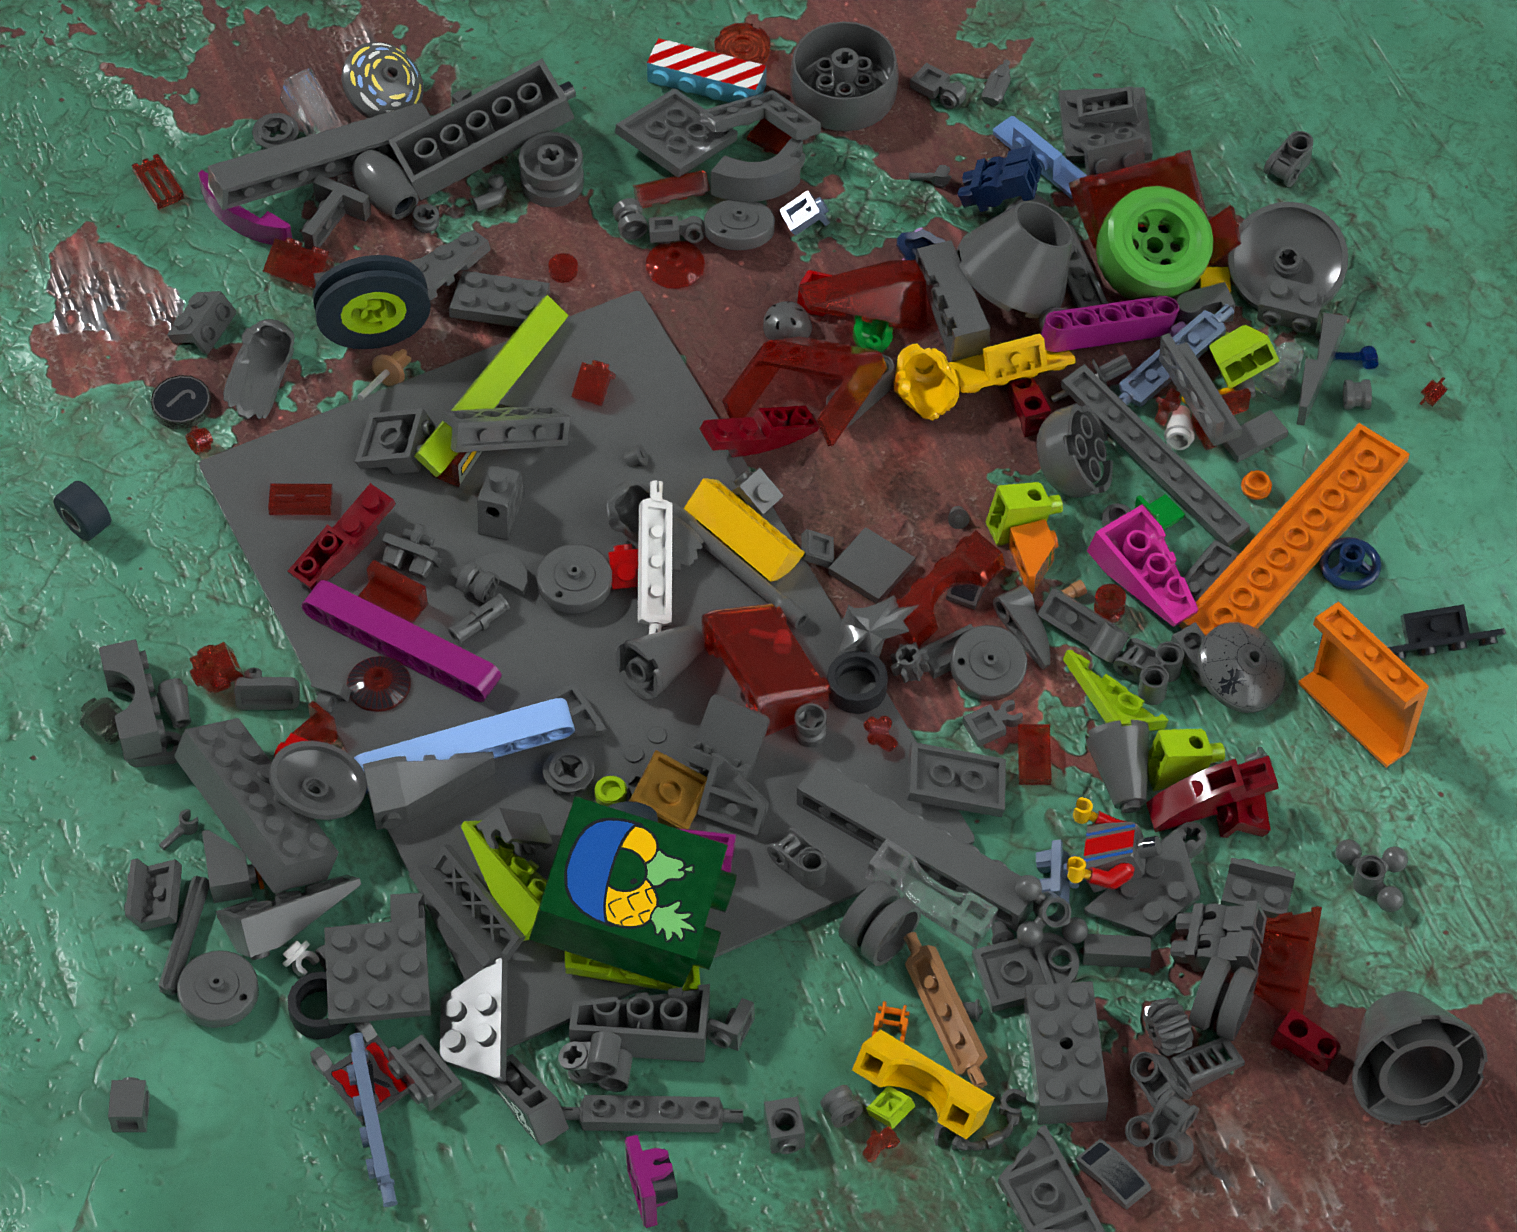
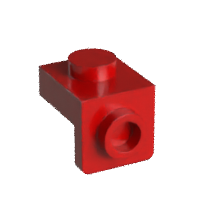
[607,544,638,590]

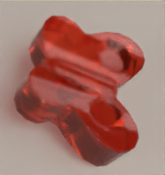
[1155,388,1181,426]
[863,716,898,752]
[862,1126,900,1163]

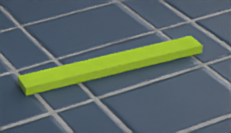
[414,295,569,477]

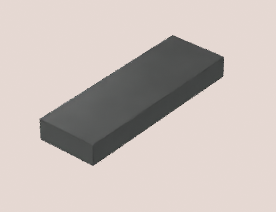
[1183,539,1239,602]

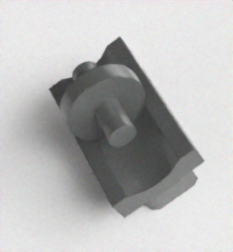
[382,524,443,579]

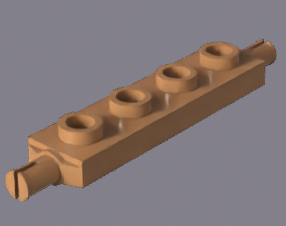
[903,932,988,1089]

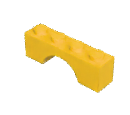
[852,1030,995,1139]

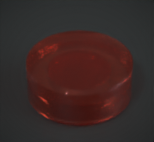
[548,253,578,283]

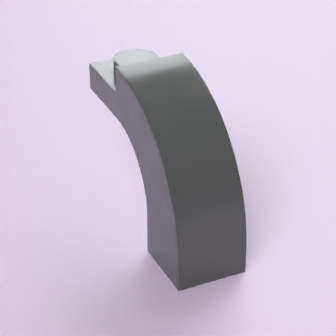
[711,138,805,202]

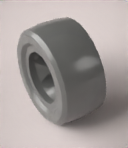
[790,21,899,131]

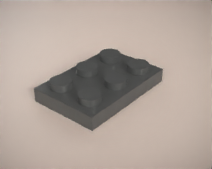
[449,271,550,327]
[907,742,1006,817]

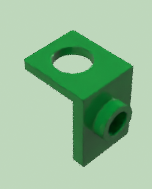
[1134,494,1185,531]

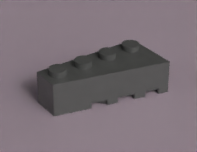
[915,240,990,362]
[569,984,710,1062]

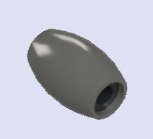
[351,150,419,219]

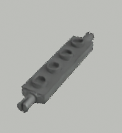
[561,1095,743,1133]

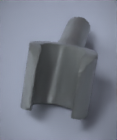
[909,165,952,188]
[159,809,198,850]

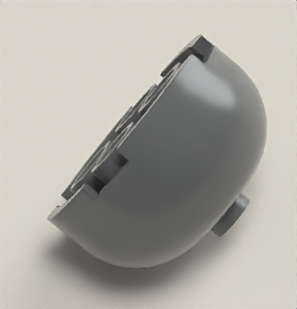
[1036,404,1113,498]

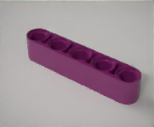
[1041,296,1179,352]

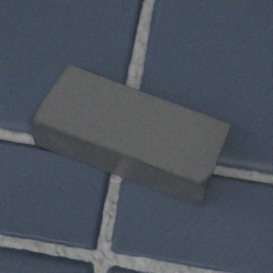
[1083,934,1151,969]

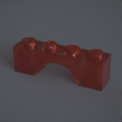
[896,530,1005,648]

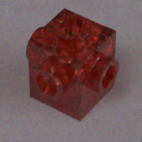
[189,642,244,693]

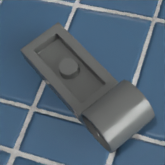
[1037,588,1130,663]

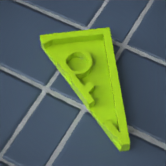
[1063,650,1169,731]

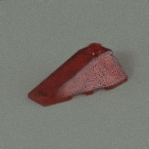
[799,260,927,328]

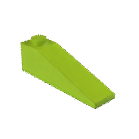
[461,821,547,941]

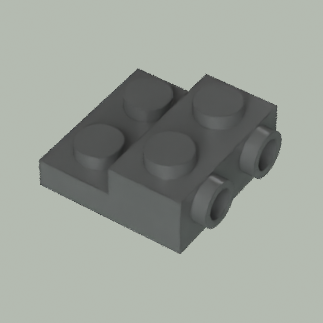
[355,408,436,474]

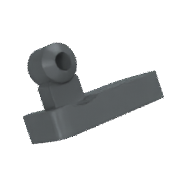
[234,667,300,710]

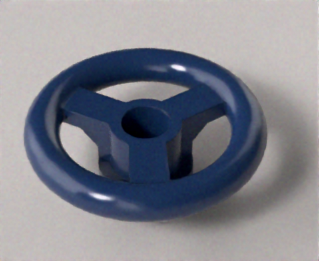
[1319,537,1381,590]

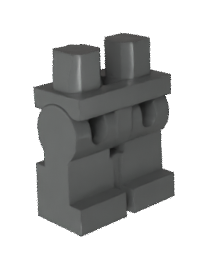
[1170,900,1267,973]

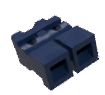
[958,144,1042,212]

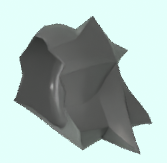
[837,595,919,657]

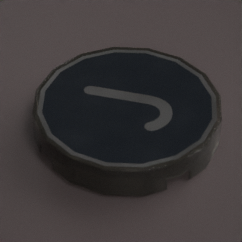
[150,375,212,429]

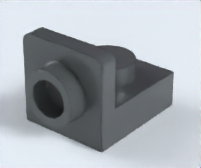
[707,998,755,1051]

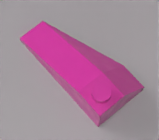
[1087,504,1199,627]

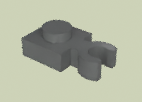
[962,700,1023,747]

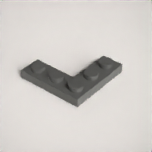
[700,90,821,140]

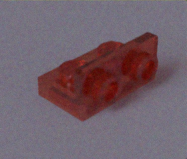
[263,237,336,290]

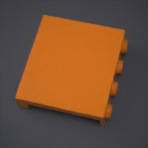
[1298,601,1429,768]

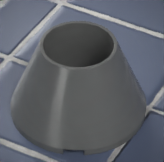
[957,201,1073,318]
[1352,991,1488,1125]

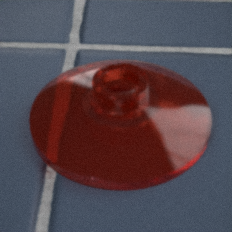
[646,241,705,289]

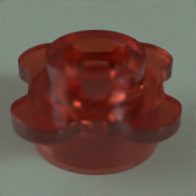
[1419,377,1448,407]

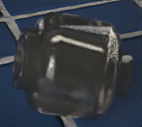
[79,697,123,745]

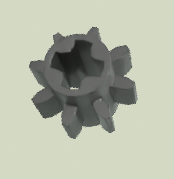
[890,642,930,683]

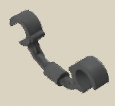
[934,1089,1026,1151]

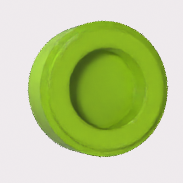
[595,776,627,806]

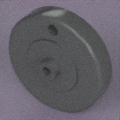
[704,200,775,250]
[537,544,612,613]
[950,625,1027,701]
[177,950,259,1028]

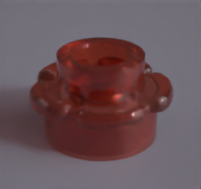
[185,426,213,455]

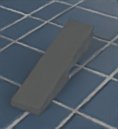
[1297,313,1348,425]

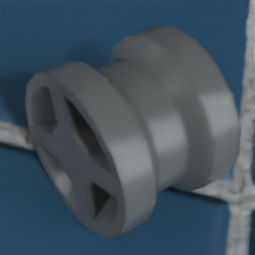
[1343,379,1372,410]
[820,1085,863,1128]

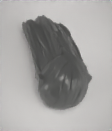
[223,319,295,419]
[606,479,703,573]

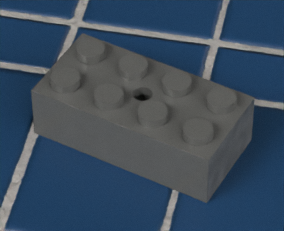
[1024,981,1108,1125]

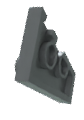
[411,230,491,301]

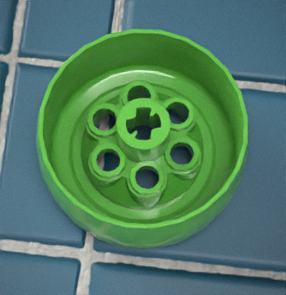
[1096,186,1213,300]

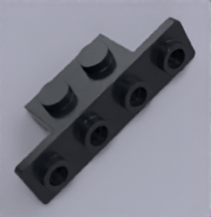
[1388,604,1506,660]

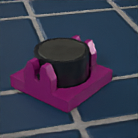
[625,1135,678,1228]

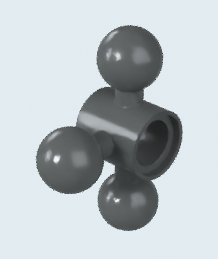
[1335,839,1408,912]
[1015,875,1088,947]

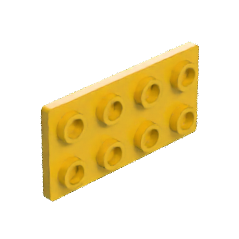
[949,334,1076,393]

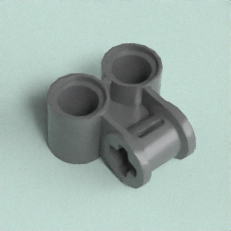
[1113,638,1184,705]
[558,1031,633,1092]
[1125,1088,1199,1166]

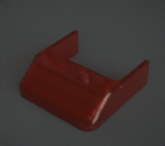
[722,336,887,447]

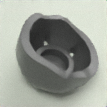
[763,301,812,348]

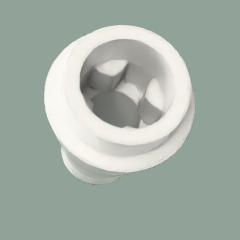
[1164,405,1194,450]

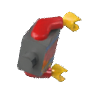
[1066,797,1162,892]

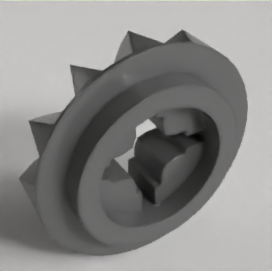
[252,113,299,149]
[543,748,595,795]

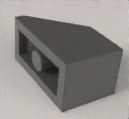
[202,830,257,903]

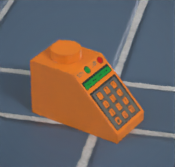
[1008,519,1058,594]

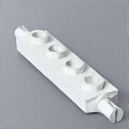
[638,480,672,634]

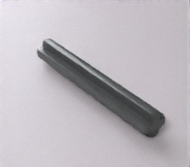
[158,876,210,995]

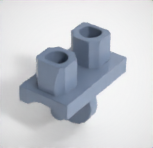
[1036,839,1086,903]

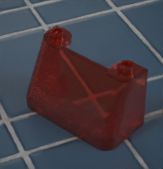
[1068,150,1208,249]
[701,603,831,737]

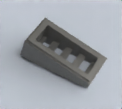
[1076,86,1139,123]
[1171,1037,1245,1092]

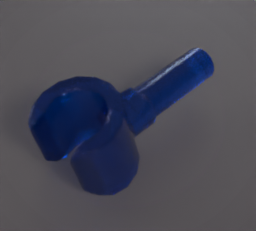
[1335,346,1379,370]

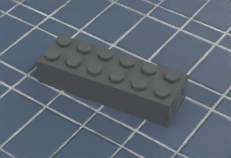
[388,58,575,200]
[174,718,339,893]

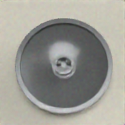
[1228,202,1348,310]

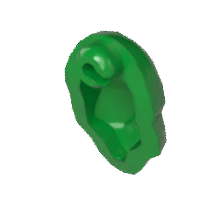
[852,303,893,356]

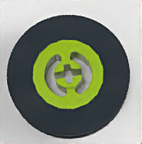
[313,255,431,349]

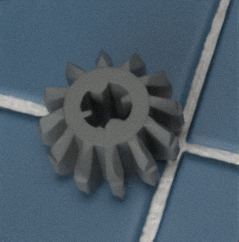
[1143,997,1194,1056]

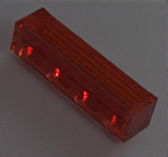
[633,170,710,208]

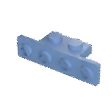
[993,116,1092,199]

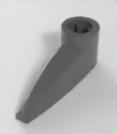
[993,585,1050,670]

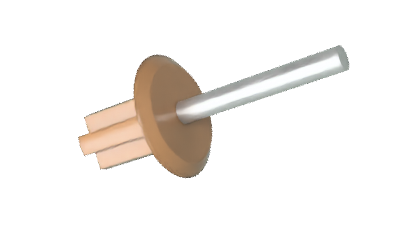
[357,349,411,401]

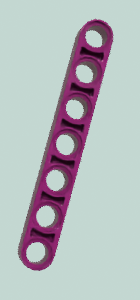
[301,580,502,703]

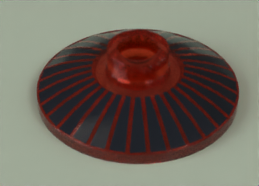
[347,656,411,712]

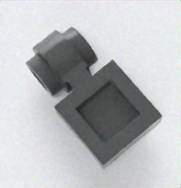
[910,63,967,109]
[649,216,705,244]

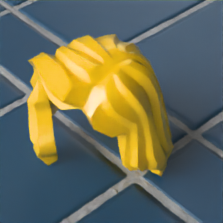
[893,344,960,421]

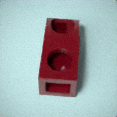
[1007,378,1051,437]
[1270,1008,1341,1071]

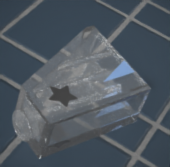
[279,67,343,137]

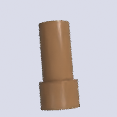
[1061,580,1087,598]

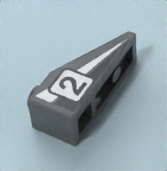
[485,1054,569,1146]

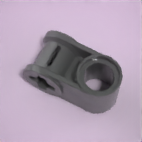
[1263,131,1313,187]
[767,827,827,889]
[1130,1052,1193,1108]

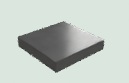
[828,527,916,604]

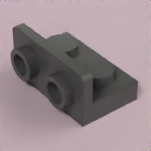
[1221,858,1296,922]

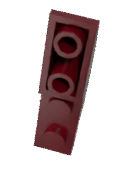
[699,405,820,457]
[287,483,396,590]
[1146,756,1279,833]

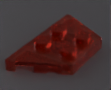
[1254,906,1322,1016]

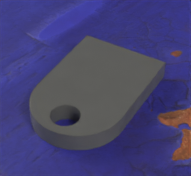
[972,933,1079,1012]

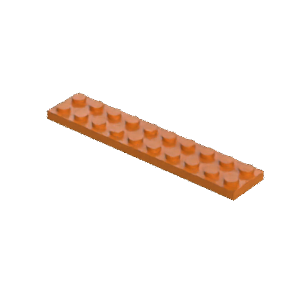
[1179,423,1410,636]

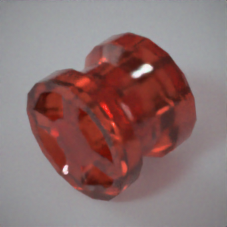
[1093,584,1126,623]

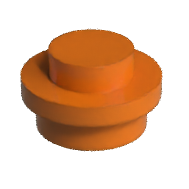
[1241,470,1272,500]

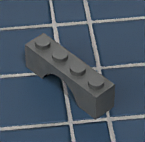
[98,639,166,760]

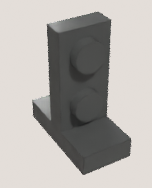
[302,174,371,254]

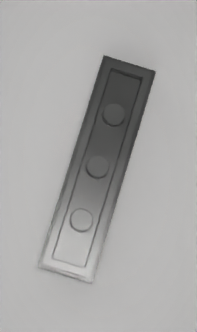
[1066,225,1108,308]

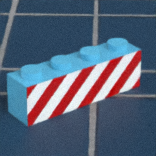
[647,38,767,103]

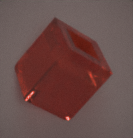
[292,701,338,744]

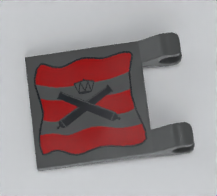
[310,1021,409,1125]

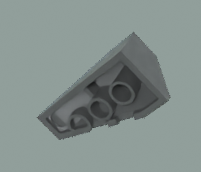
[216,875,361,960]

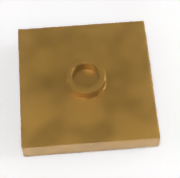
[629,750,708,830]

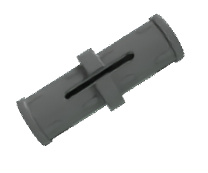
[448,593,510,645]

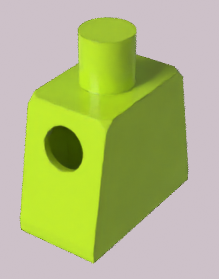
[1209,325,1279,389]
[986,482,1063,546]
[1148,729,1225,791]

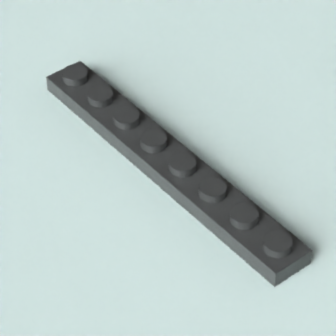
[1061,364,1250,547]

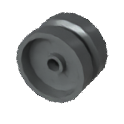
[519,132,585,208]
[839,880,921,966]
[1189,955,1259,1041]

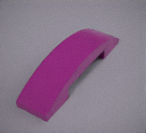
[198,170,293,247]

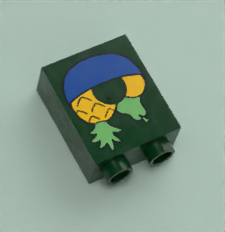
[529,796,737,988]

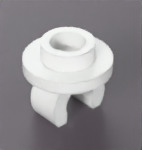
[282,940,319,977]

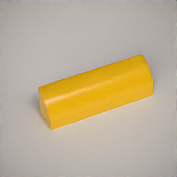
[684,478,805,581]

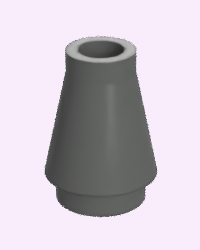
[157,678,191,728]

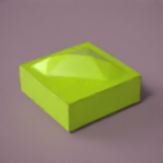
[866,1086,915,1129]

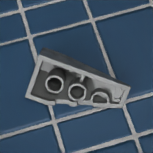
[363,752,496,830]

